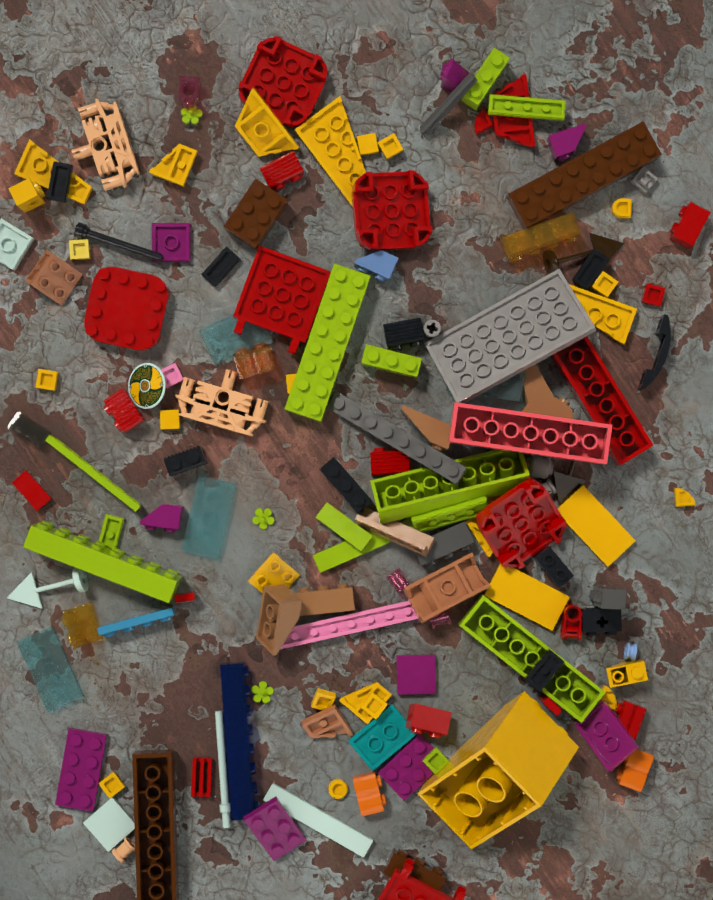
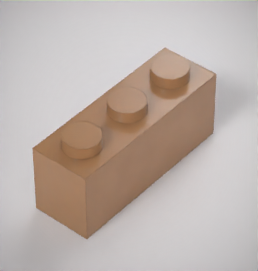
[295,583,355,616]

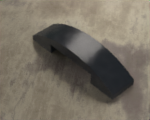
[638,314,671,390]

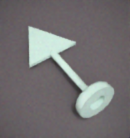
[7,567,89,609]

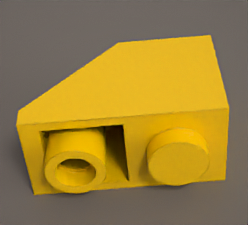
[606,659,648,688]

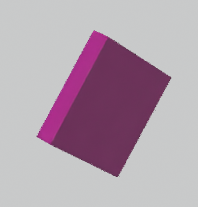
[152,223,191,262]
[396,654,436,695]

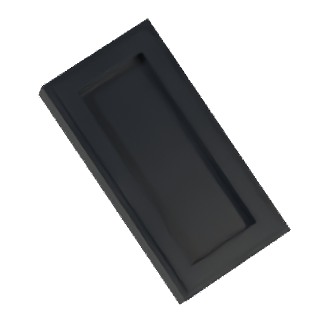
[47,161,74,203]
[201,246,241,288]
[572,248,610,291]

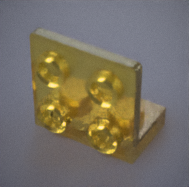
[61,602,103,649]

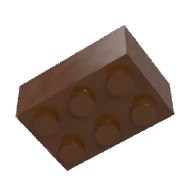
[223,179,288,251]

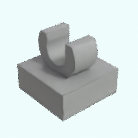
[631,167,659,194]

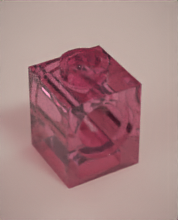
[178,76,201,108]

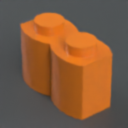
[615,749,654,792]
[352,771,387,817]

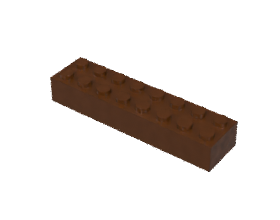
[506,121,662,231]
[132,749,179,900]

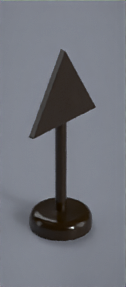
[543,233,624,274]
[553,460,586,506]

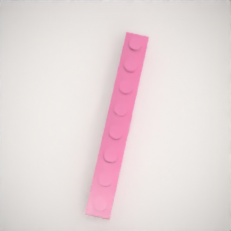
[280,600,418,649]

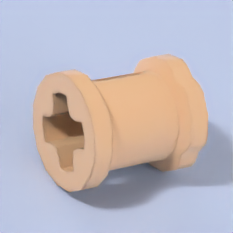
[112,837,135,863]

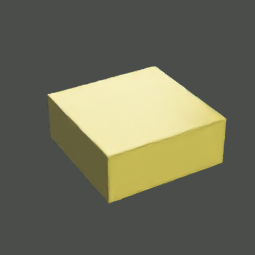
[69,239,91,261]

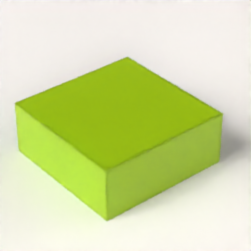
[422,747,450,775]

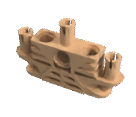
[71,99,140,191]
[175,369,269,437]

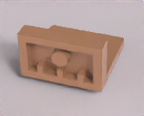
[25,250,82,305]

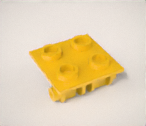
[248,552,300,594]

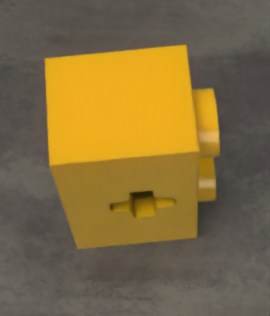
[8,178,46,213]

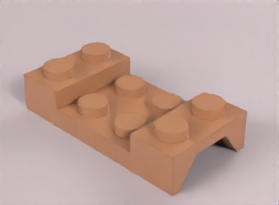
[403,553,491,624]

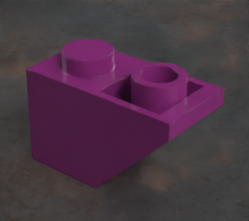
[439,59,469,91]
[140,504,184,533]

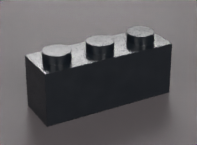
[319,457,372,513]

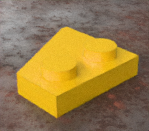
[149,144,198,187]
[339,682,392,725]

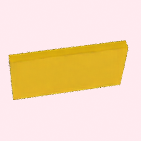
[557,485,636,567]
[484,563,570,631]

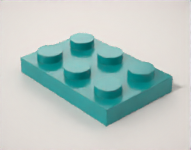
[348,703,416,771]

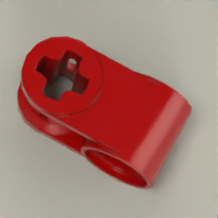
[560,603,582,641]

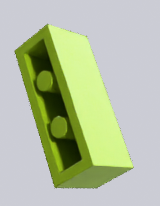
[461,48,510,111]
[361,344,422,379]

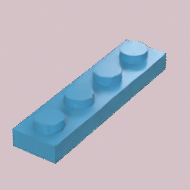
[97,606,176,637]

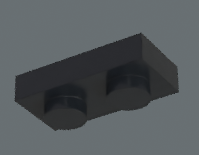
[524,649,564,692]

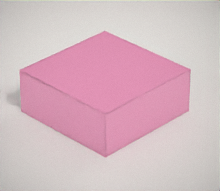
[161,363,183,389]

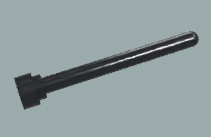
[74,222,163,261]

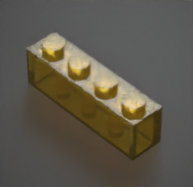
[499,212,581,263]

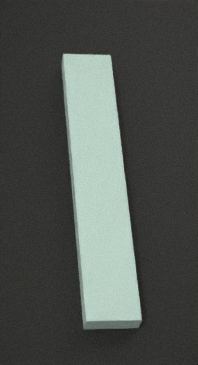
[263,783,373,858]

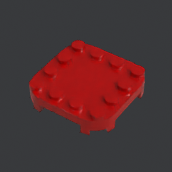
[238,36,328,128]
[352,170,433,250]
[84,267,170,351]
[476,478,567,569]

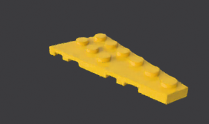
[295,96,366,208]

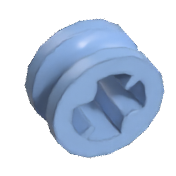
[624,642,637,661]

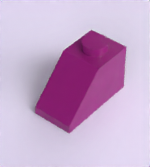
[547,123,586,162]

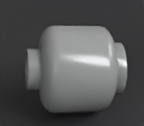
[526,455,554,479]

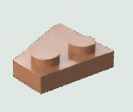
[302,705,353,739]

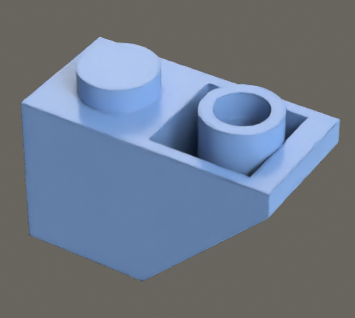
[354,250,399,282]

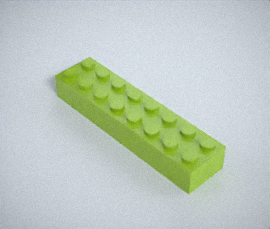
[285,264,371,423]
[370,450,530,524]
[23,520,183,603]
[458,594,606,723]

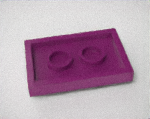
[575,700,639,772]
[378,734,434,801]
[243,796,307,861]

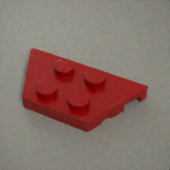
[492,74,535,148]

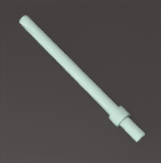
[215,711,231,828]

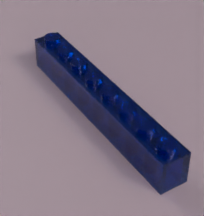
[220,661,259,821]

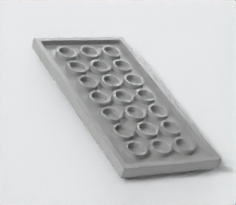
[424,269,596,403]

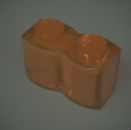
[232,342,276,379]

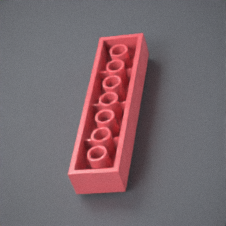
[448,402,612,465]

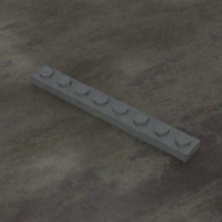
[327,391,467,485]

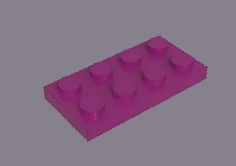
[55,728,108,811]

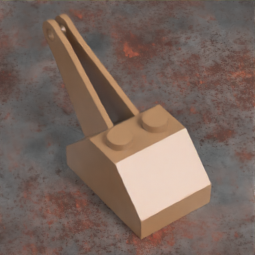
[519,364,574,419]

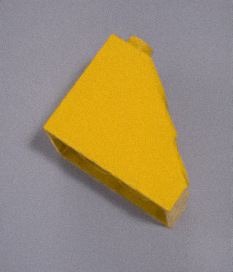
[417,691,579,850]

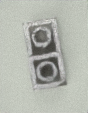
[6,411,51,449]

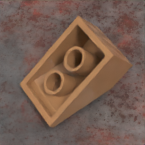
[400,405,450,452]
[256,584,302,656]

